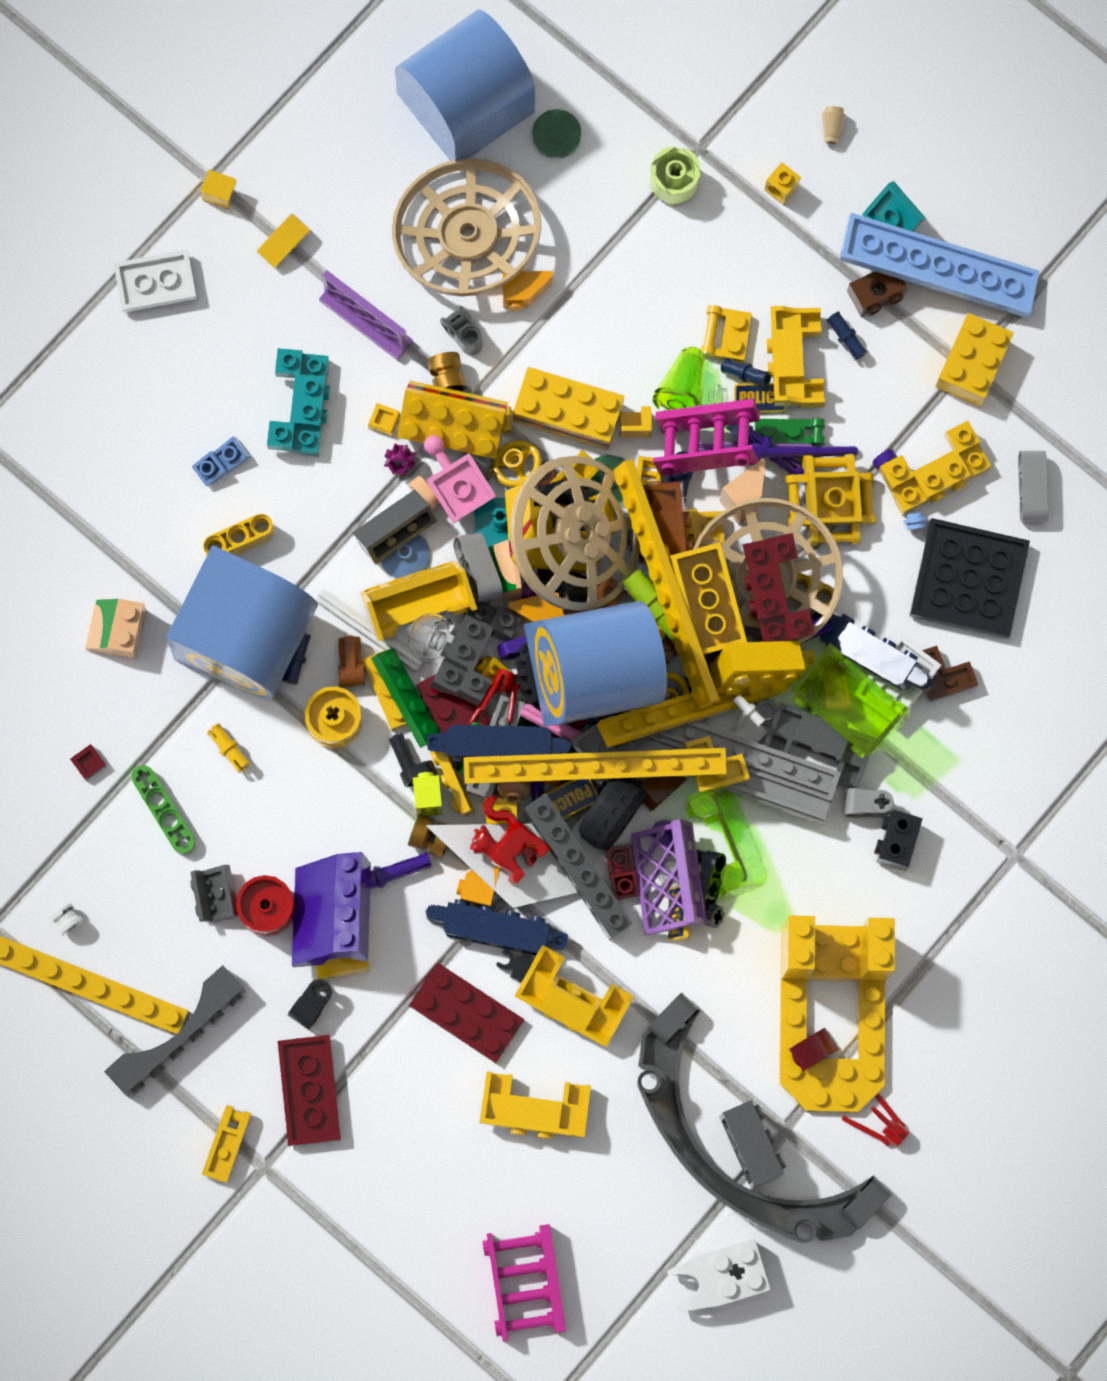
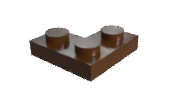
[922,645,979,703]

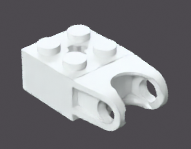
[667,1238,771,1312]

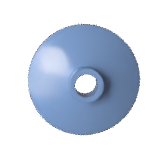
[380,534,430,578]

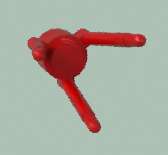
[469,669,520,725]
[842,1093,909,1147]

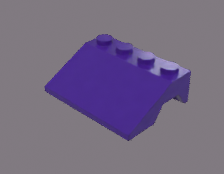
[291,852,371,968]

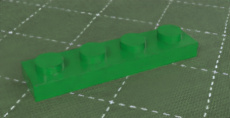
[371,647,440,748]

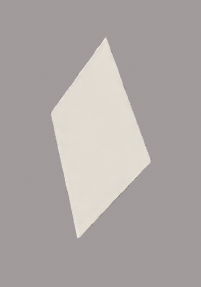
[426,824,609,908]

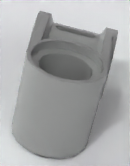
[844,788,894,818]

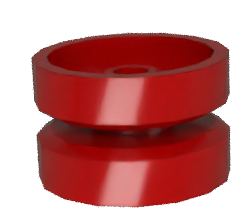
[236,875,295,937]

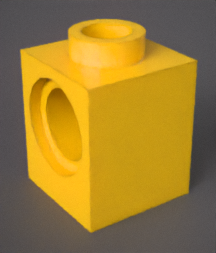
[764,162,801,205]

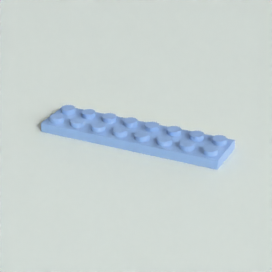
[839,213,1039,318]

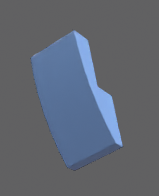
[191,436,251,487]

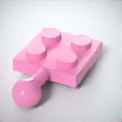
[424,435,496,524]

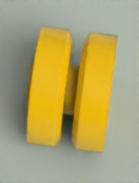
[304,686,363,749]

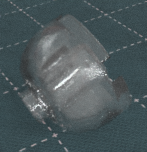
[406,613,454,666]

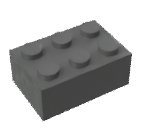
[719,1100,786,1190]

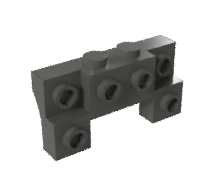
[430,602,522,706]
[764,702,877,788]

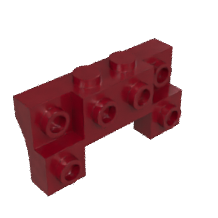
[742,533,815,642]

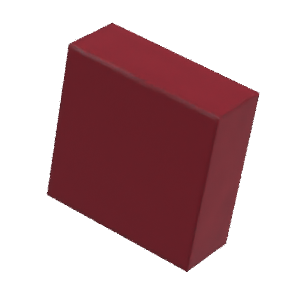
[70,744,107,781]

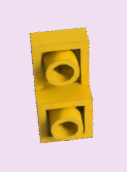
[257,213,311,268]

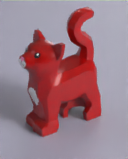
[469,796,550,885]

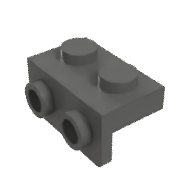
[190,864,238,923]

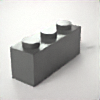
[352,489,437,565]

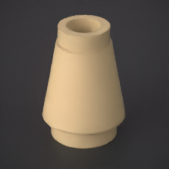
[822,106,846,144]

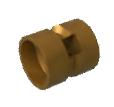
[428,352,467,392]
[408,814,448,858]

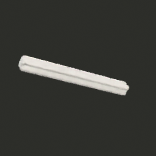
[315,589,424,671]

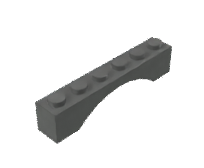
[104,965,245,1097]

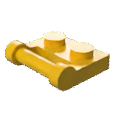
[700,305,752,363]

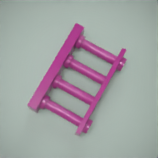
[653,399,760,476]
[482,1224,566,1341]

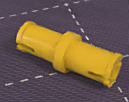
[207,723,251,773]

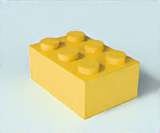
[935,313,1014,407]
[710,641,805,695]

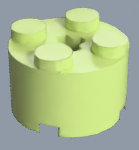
[650,146,701,205]

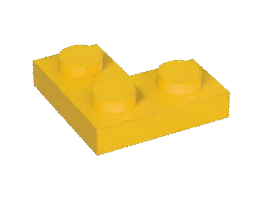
[684,736,750,794]

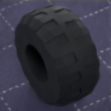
[578,778,646,850]

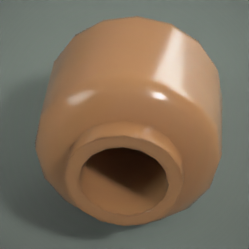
[497,781,532,803]

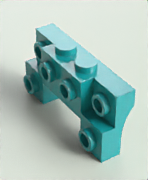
[267,348,330,457]

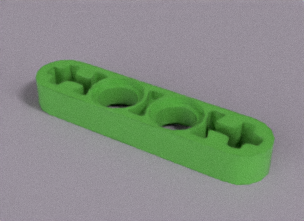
[131,765,196,855]

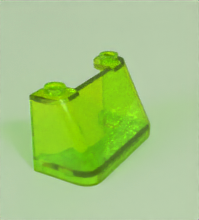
[790,643,912,759]
[684,791,767,902]

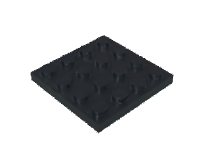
[909,518,1030,639]

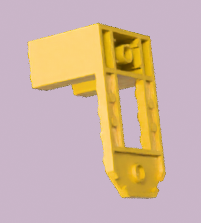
[779,915,895,1113]

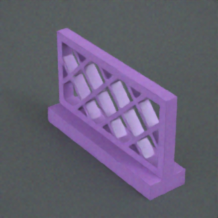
[319,270,413,361]
[631,819,707,935]

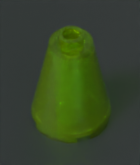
[652,346,705,410]

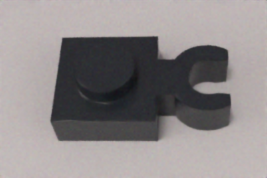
[496,950,534,983]

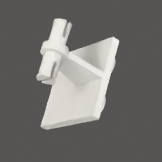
[703,694,768,743]

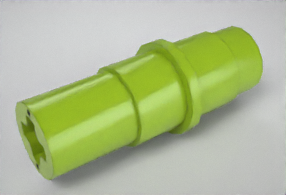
[623,569,674,642]

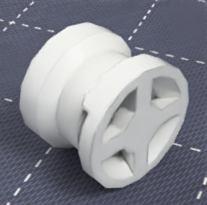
[50,903,83,936]

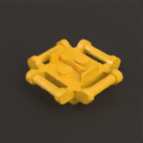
[785,454,877,546]

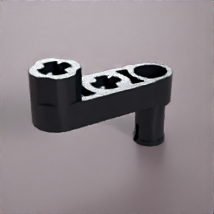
[697,849,726,928]

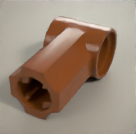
[338,636,365,688]

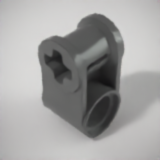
[440,305,483,355]

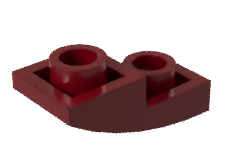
[605,844,640,900]
[789,1028,839,1071]

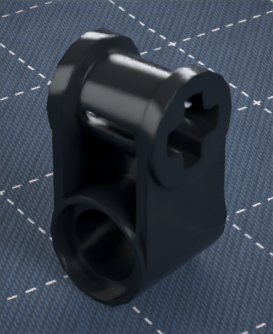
[287,979,332,1030]

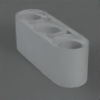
[1018,451,1048,522]
[453,533,503,603]

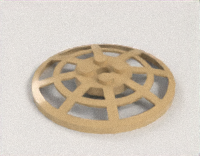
[392,158,541,297]
[510,456,640,611]
[693,498,843,644]

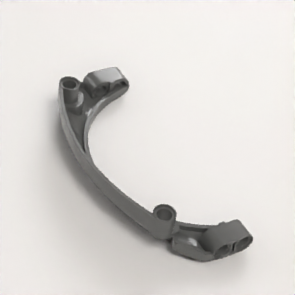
[637,992,893,1244]

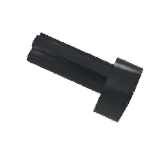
[389,733,438,788]

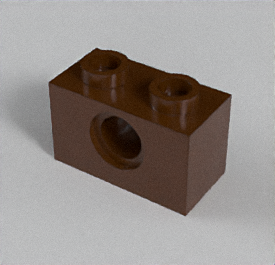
[847,271,907,317]

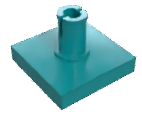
[862,181,925,232]
[474,497,508,547]

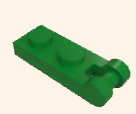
[754,418,825,447]

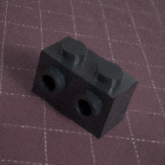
[874,809,923,871]

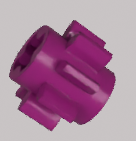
[384,443,416,476]

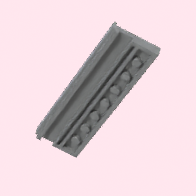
[632,721,841,825]

